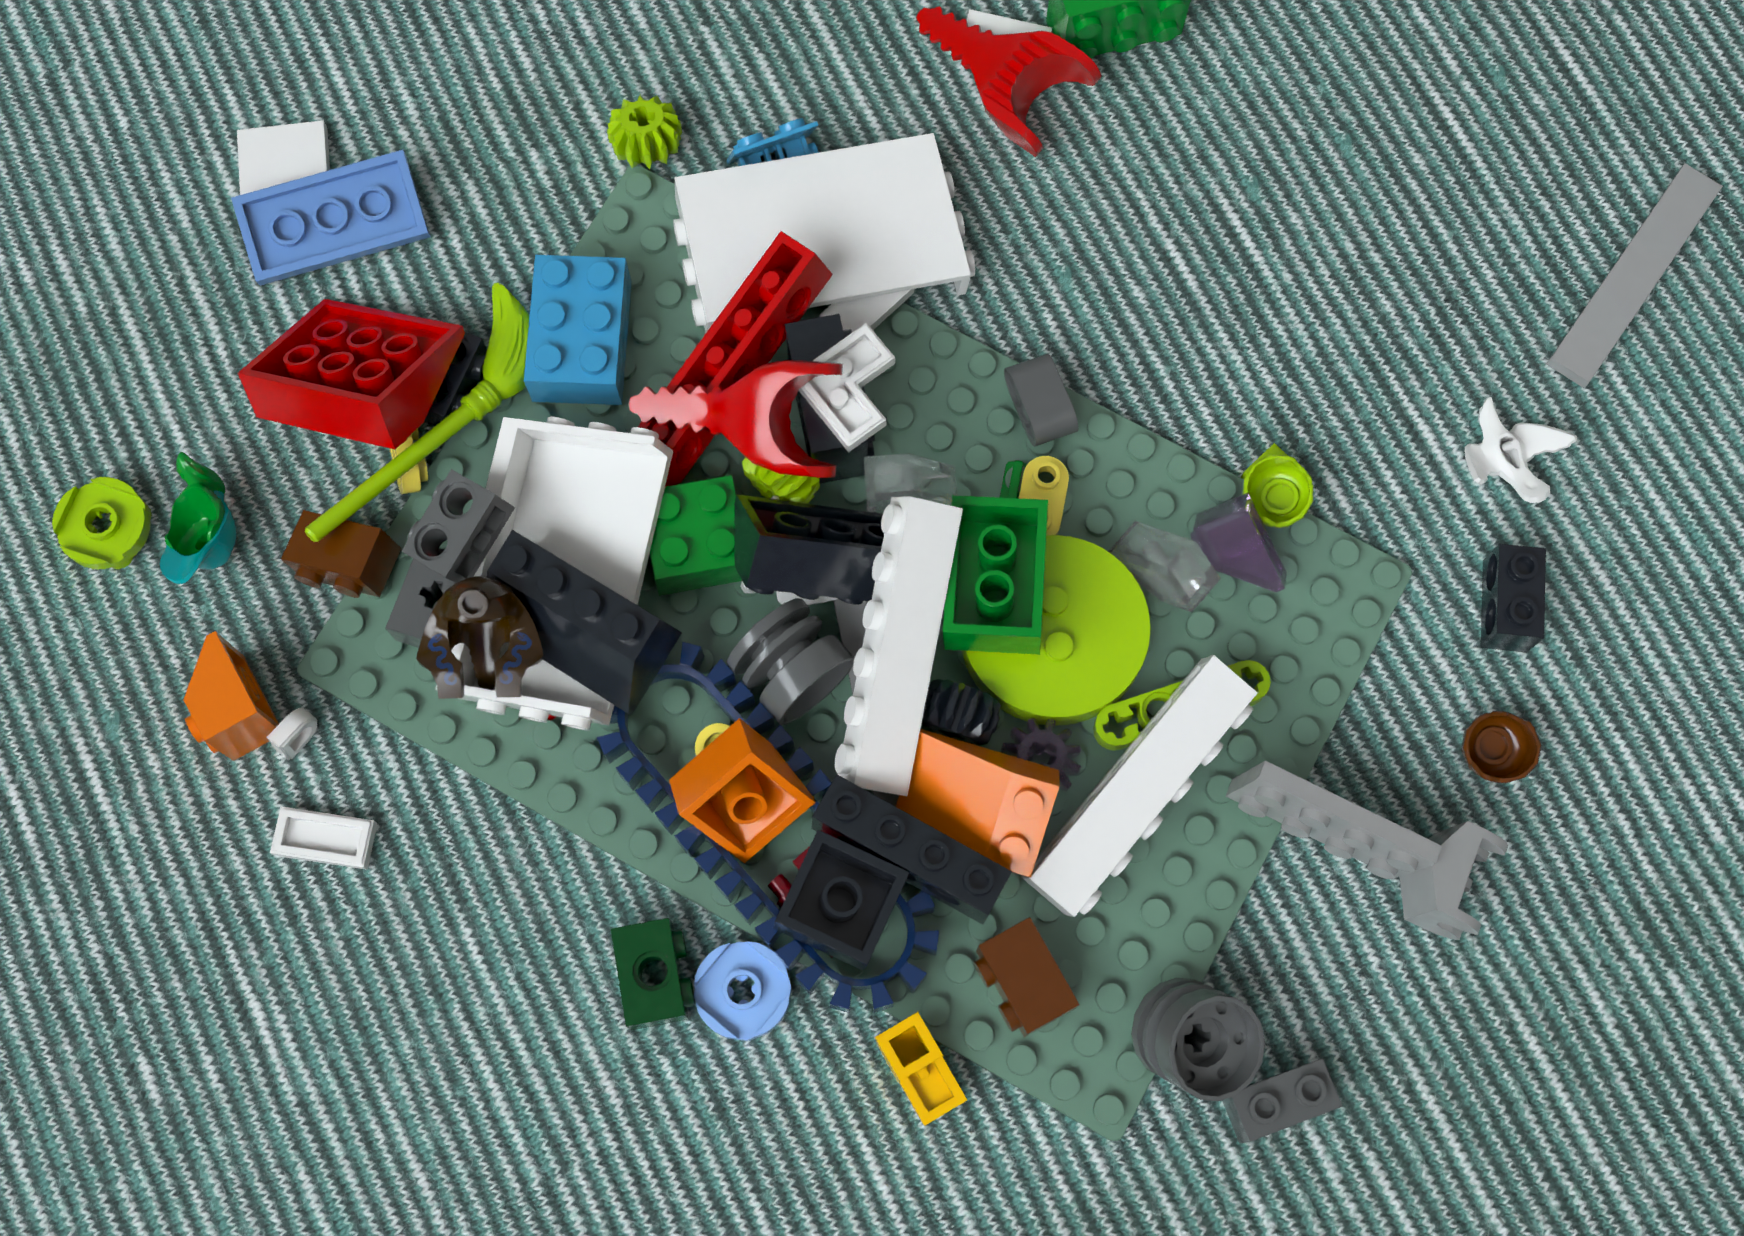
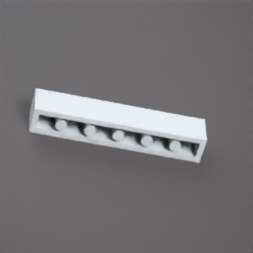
[835,496,963,796]
[1021,655,1258,917]

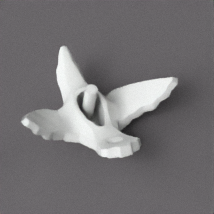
[1465,397,1577,503]

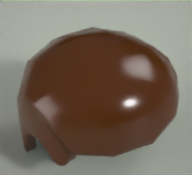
[1461,711,1542,783]

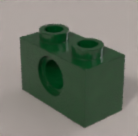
[611,918,695,1031]

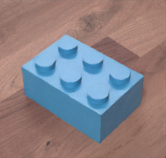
[524,255,632,405]

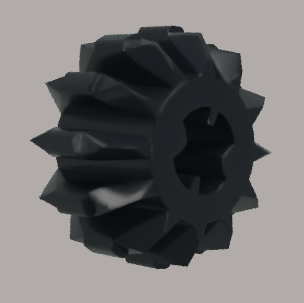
[921,679,1001,746]

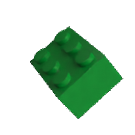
[1046,0,1191,59]
[943,495,1048,655]

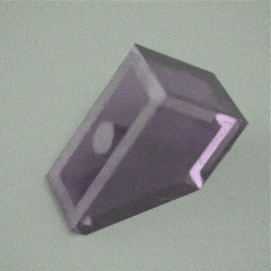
[1190,493,1287,592]

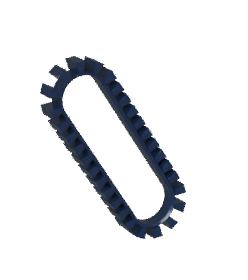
[596,641,939,1013]

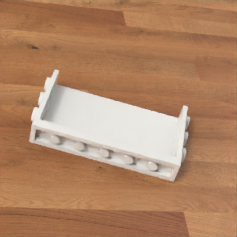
[673,133,975,333]
[435,417,673,730]

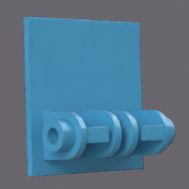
[726,118,819,166]

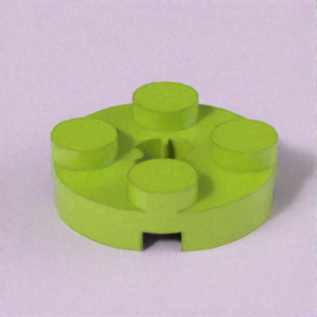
[52,477,152,570]

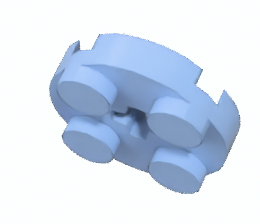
[694,941,792,1041]

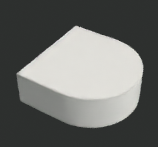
[266,708,317,760]

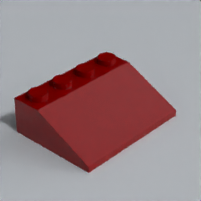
[238,299,465,450]

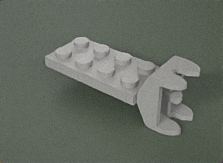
[1226,761,1508,940]

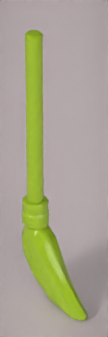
[305,282,530,542]

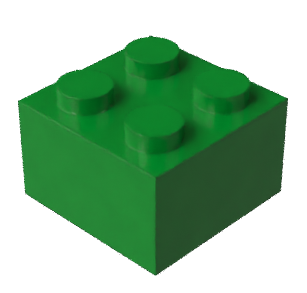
[650,475,742,596]

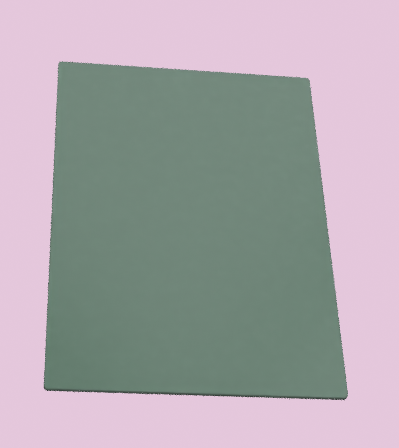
[297,165,1412,1141]

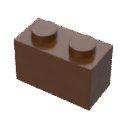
[281,510,401,598]
[973,917,1080,1038]

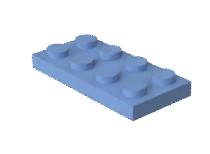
[231,150,431,286]

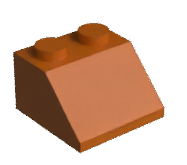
[183,631,279,761]
[669,718,815,863]

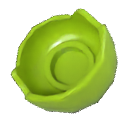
[1242,455,1313,528]

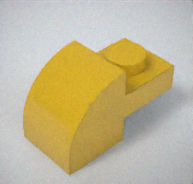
[875,1012,967,1126]

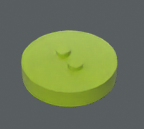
[961,535,1151,726]

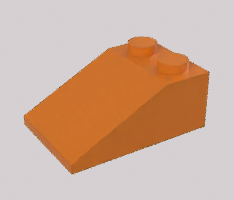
[896,729,1060,878]

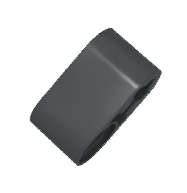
[1004,354,1078,447]

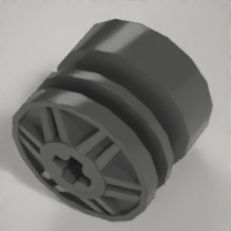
[727,598,855,725]
[1131,978,1265,1101]

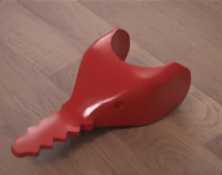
[916,6,1102,157]
[629,360,843,478]

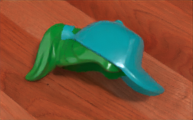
[160,452,237,584]

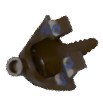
[416,576,543,699]

